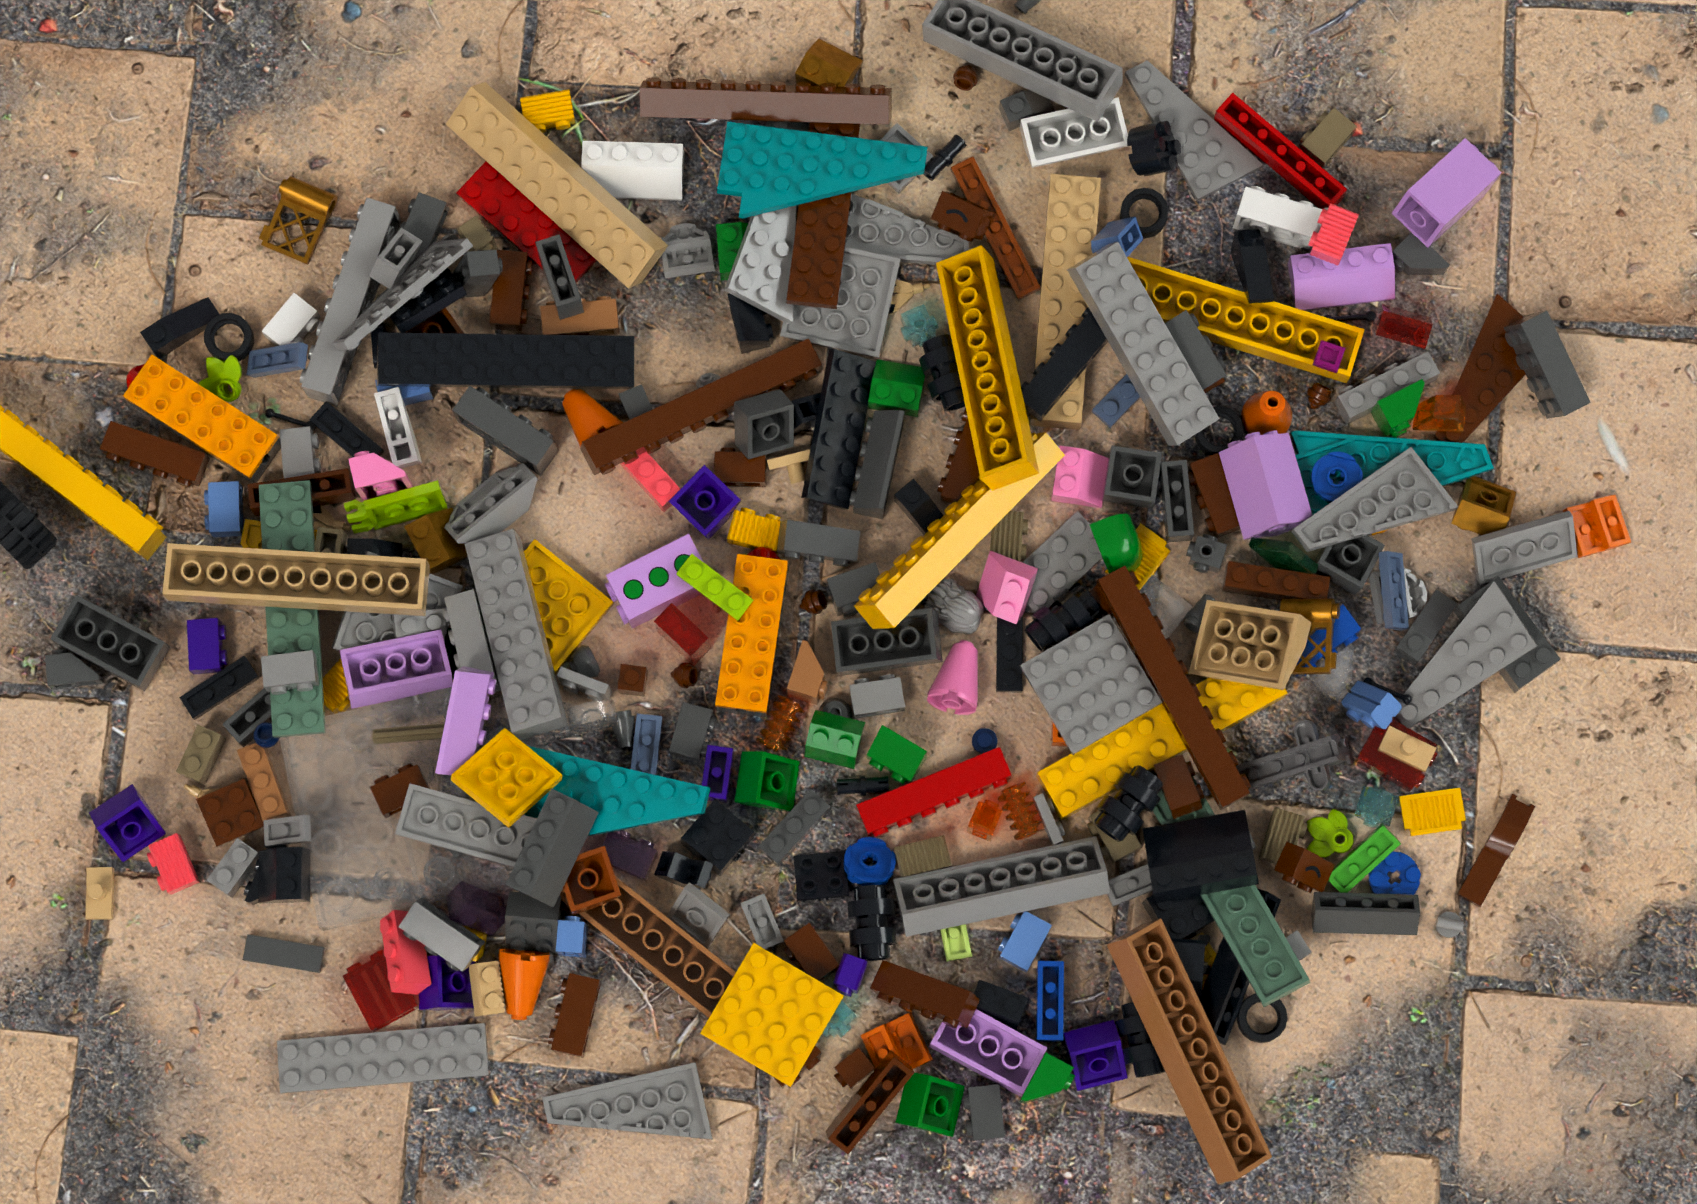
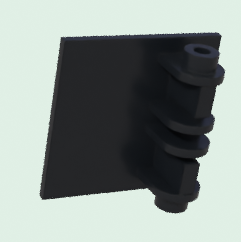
[794,851,849,903]

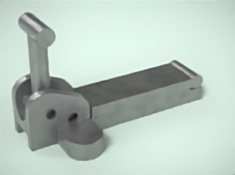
[1236,720,1353,791]

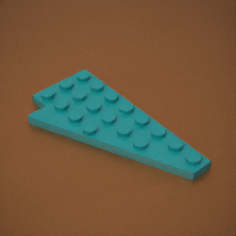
[717,122,928,219]
[1290,431,1494,515]
[524,746,710,836]

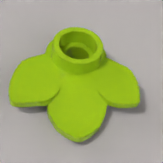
[199,355,242,402]
[1306,809,1354,858]

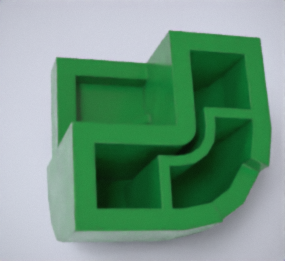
[1089,514,1143,574]

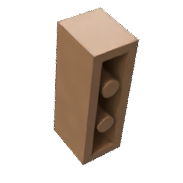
[540,296,620,336]
[237,743,291,822]

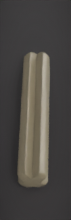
[372,723,445,744]

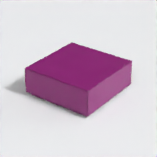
[1313,340,1345,373]

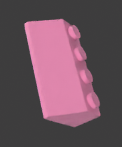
[348,451,414,501]

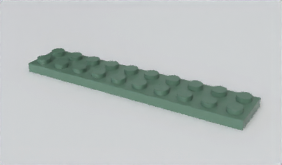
[259,480,326,738]
[1153,777,1310,1007]

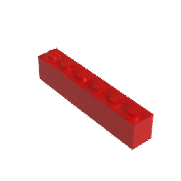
[1214,93,1347,209]
[856,747,1012,838]

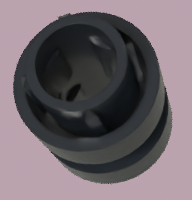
[919,334,965,412]
[1025,586,1100,652]
[1094,765,1163,842]
[847,885,897,961]
[1116,1002,1165,1078]

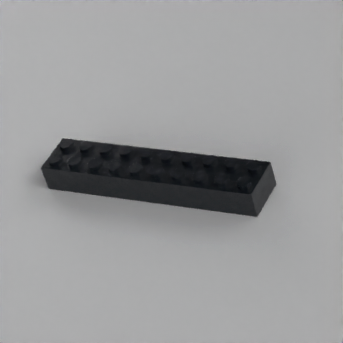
[377,332,634,389]

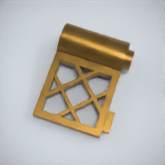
[259,176,337,265]
[1280,598,1340,674]

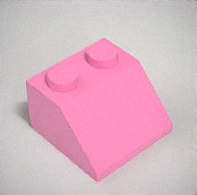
[1051,445,1108,508]
[976,551,1038,624]

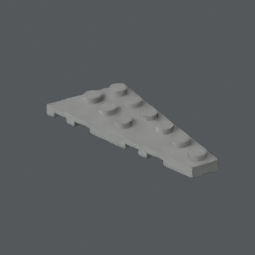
[1125,60,1264,202]
[845,194,969,265]
[724,206,796,324]
[332,238,473,351]
[1291,447,1458,552]
[1397,581,1538,730]
[542,1062,713,1140]

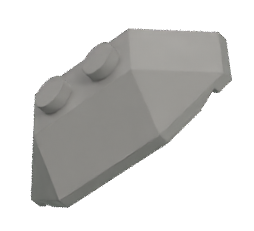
[444,463,538,544]

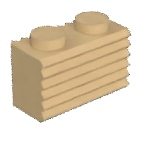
[469,961,506,1017]

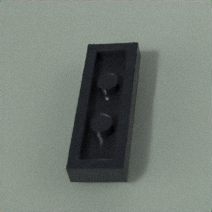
[309,401,384,458]
[996,615,1023,693]
[179,656,259,720]

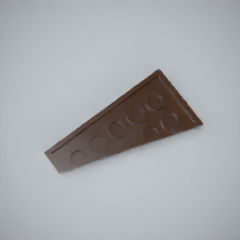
[1434,294,1526,443]

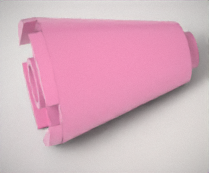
[927,640,978,715]

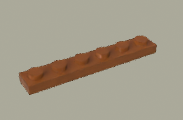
[951,157,1041,300]

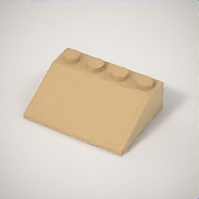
[1188,600,1311,690]

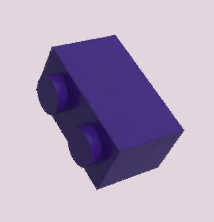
[187,618,228,675]
[702,745,734,803]

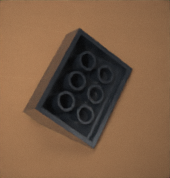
[1143,810,1259,903]

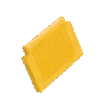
[1105,523,1171,592]
[1399,788,1466,836]

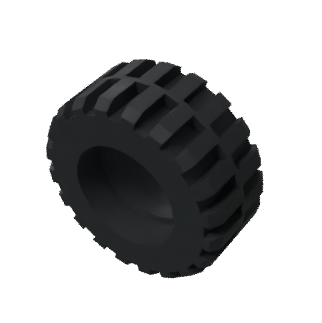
[0,481,57,569]

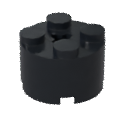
[1127,121,1181,176]

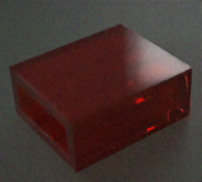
[1375,304,1433,349]
[654,603,711,666]
[1355,719,1438,792]
[343,950,419,1032]

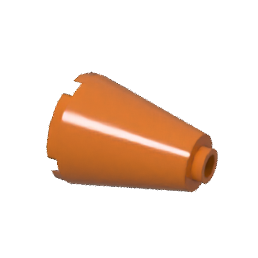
[562,389,623,448]
[1241,391,1292,435]
[498,948,550,1020]

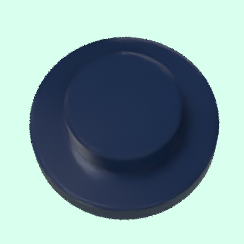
[254,723,280,748]
[972,728,998,754]

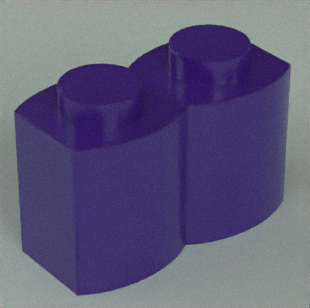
[833,953,868,997]

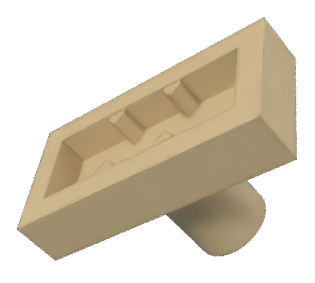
[766,449,810,484]
[1378,726,1436,772]
[85,867,114,920]

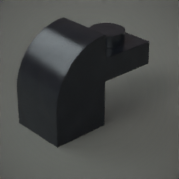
[654,851,713,890]

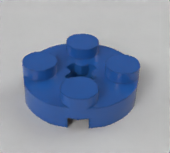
[1311,451,1363,503]
[843,837,896,886]
[1368,851,1421,895]

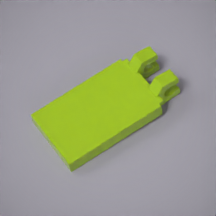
[344,480,448,534]

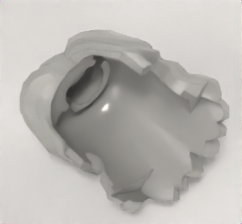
[924,579,983,634]

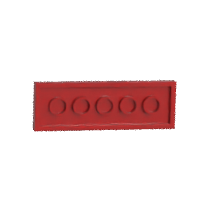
[456,161,597,283]

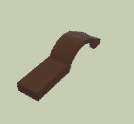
[1457,794,1535,907]

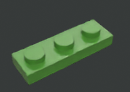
[1328,823,1401,893]

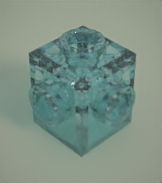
[900,304,939,347]
[1355,786,1398,828]
[822,1001,856,1039]

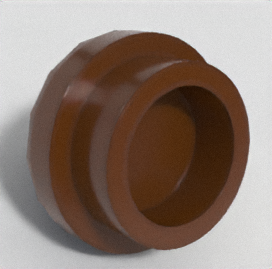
[953,65,978,91]
[1307,382,1332,409]
[799,589,827,615]
[670,663,698,688]

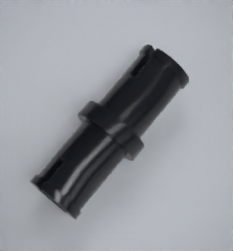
[924,135,967,181]
[836,775,889,796]

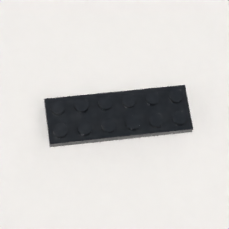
[801,349,876,510]

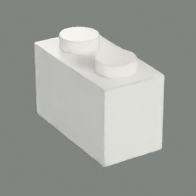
[262,293,321,346]

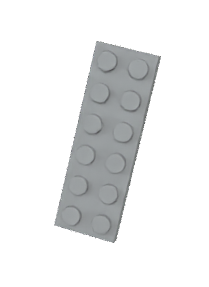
[395,783,536,867]

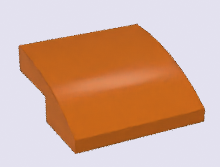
[1563,494,1631,558]
[860,1012,933,1069]

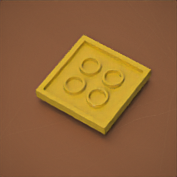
[451,728,563,828]

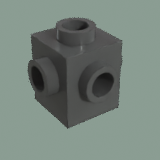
[1186,534,1227,573]

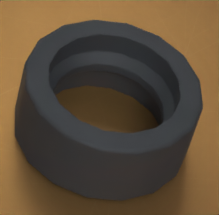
[1120,188,1169,239]
[204,313,254,361]
[1195,406,1244,456]
[1236,993,1288,1043]

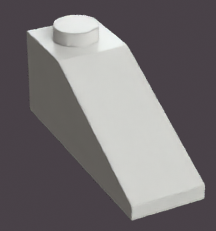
[374,387,422,469]

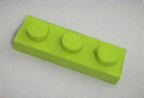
[676,554,754,621]

